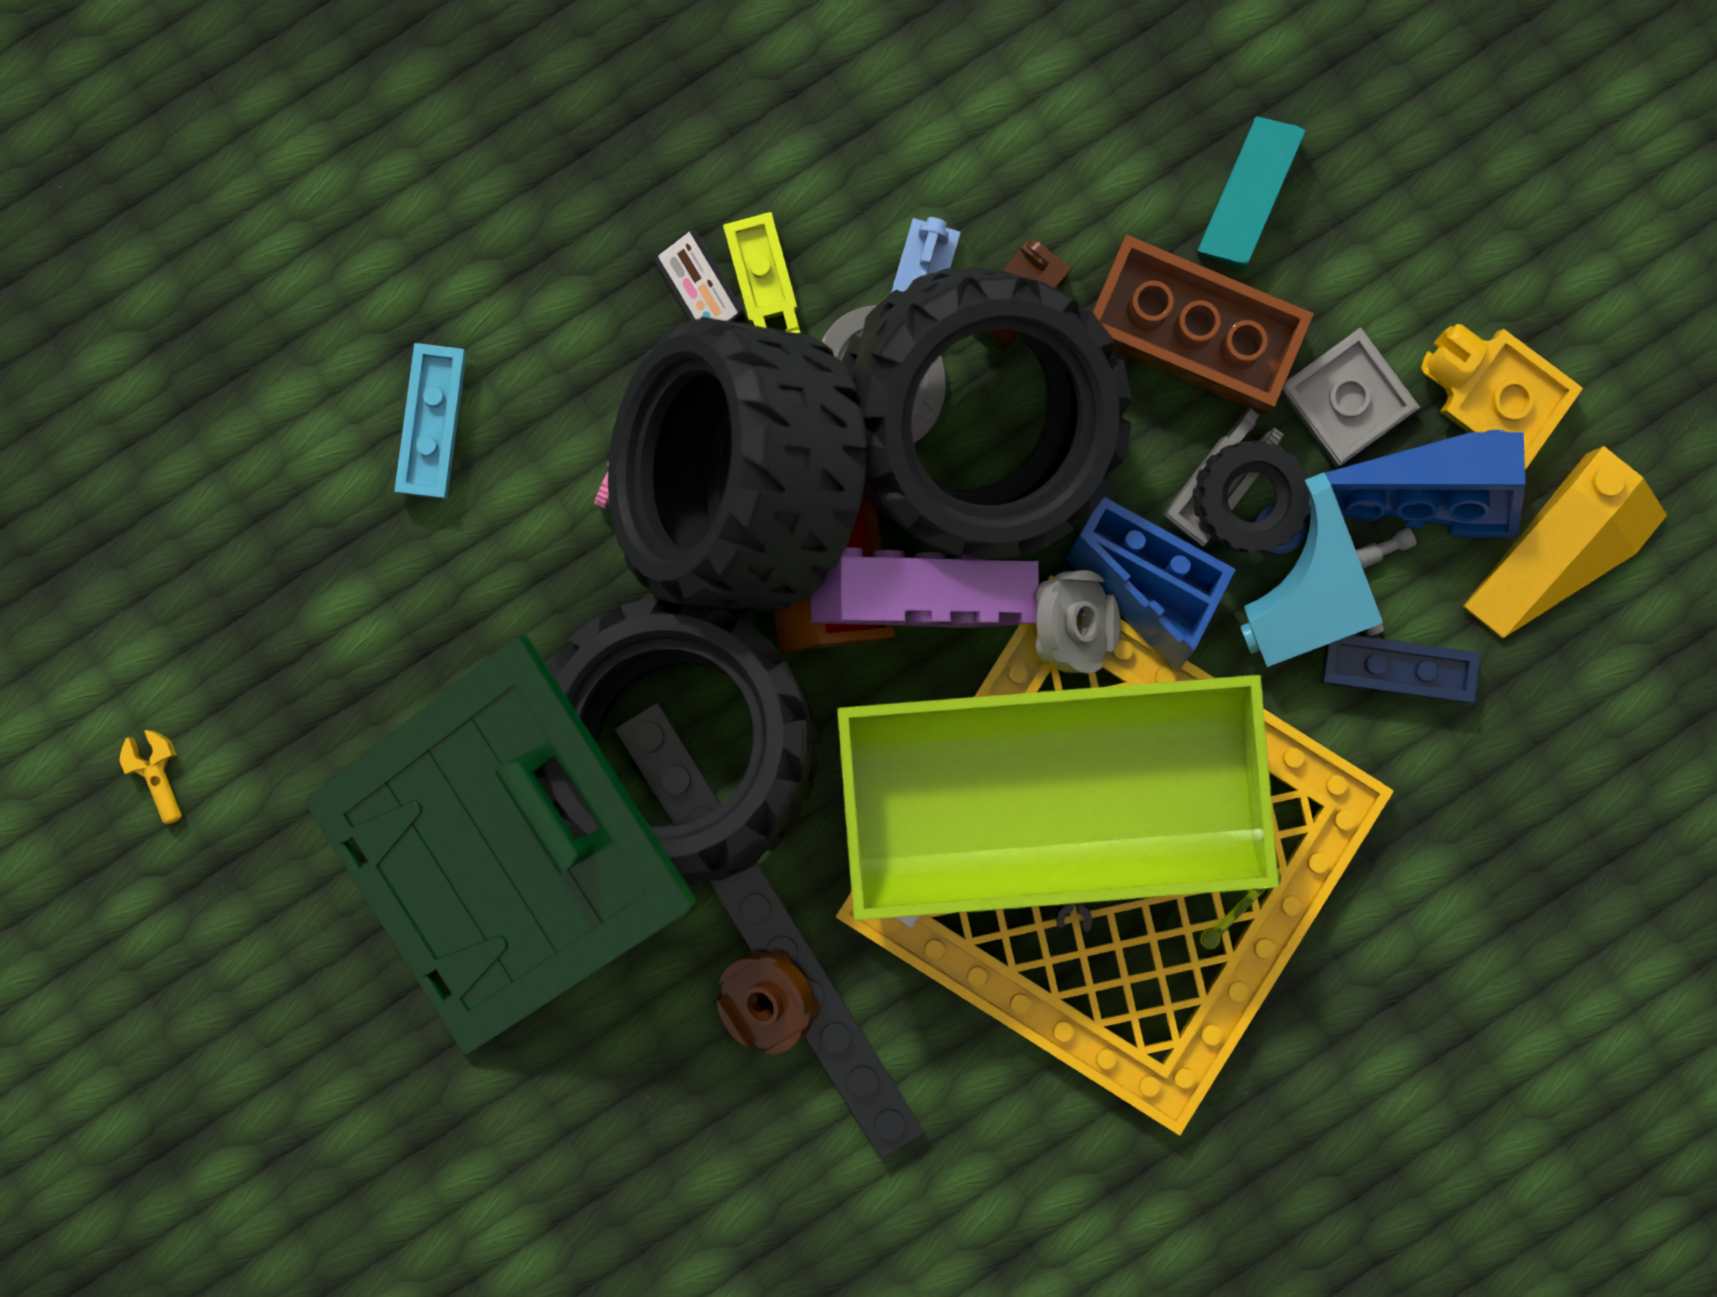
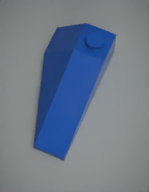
[1315,429,1525,538]

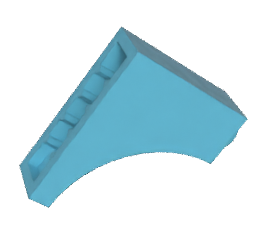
[1241,473,1383,667]

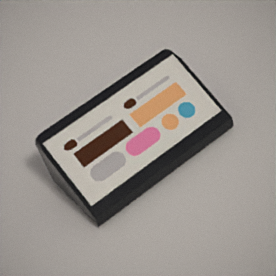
[652,227,746,323]

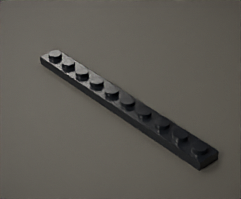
[615,703,925,1160]

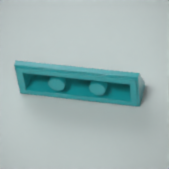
[1196,116,1306,272]

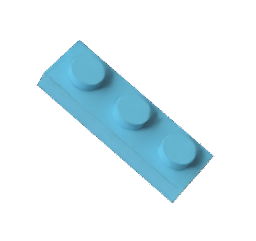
[394,343,467,500]

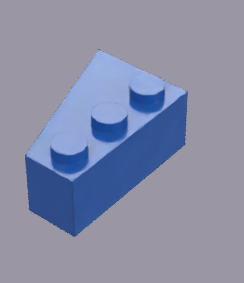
[1066,497,1236,672]

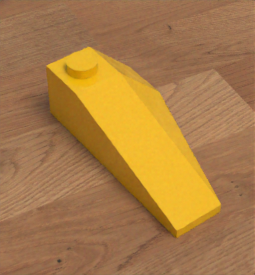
[1463,446,1667,639]

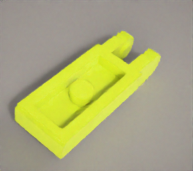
[723,212,801,334]

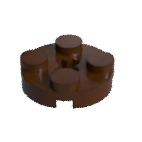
[717,949,819,1055]

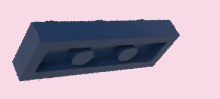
[1320,635,1481,703]

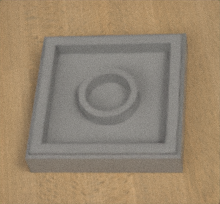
[1281,327,1420,468]

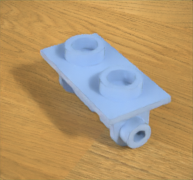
[891,217,961,292]

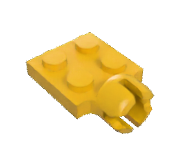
[1421,324,1583,469]

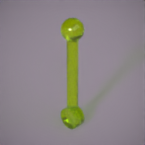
[1200,870,1281,949]

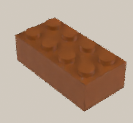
[1092,235,1314,415]

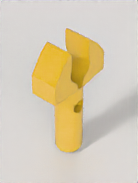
[119,730,182,824]

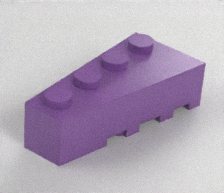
[811,548,1039,629]

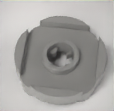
[1036,570,1120,673]

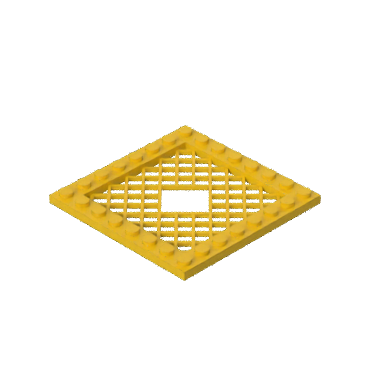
[836,575,1394,1136]

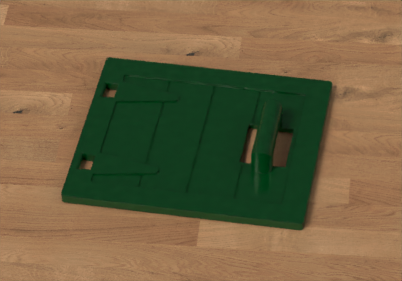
[305,634,697,1054]

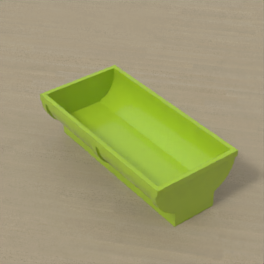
[837,675,1279,921]

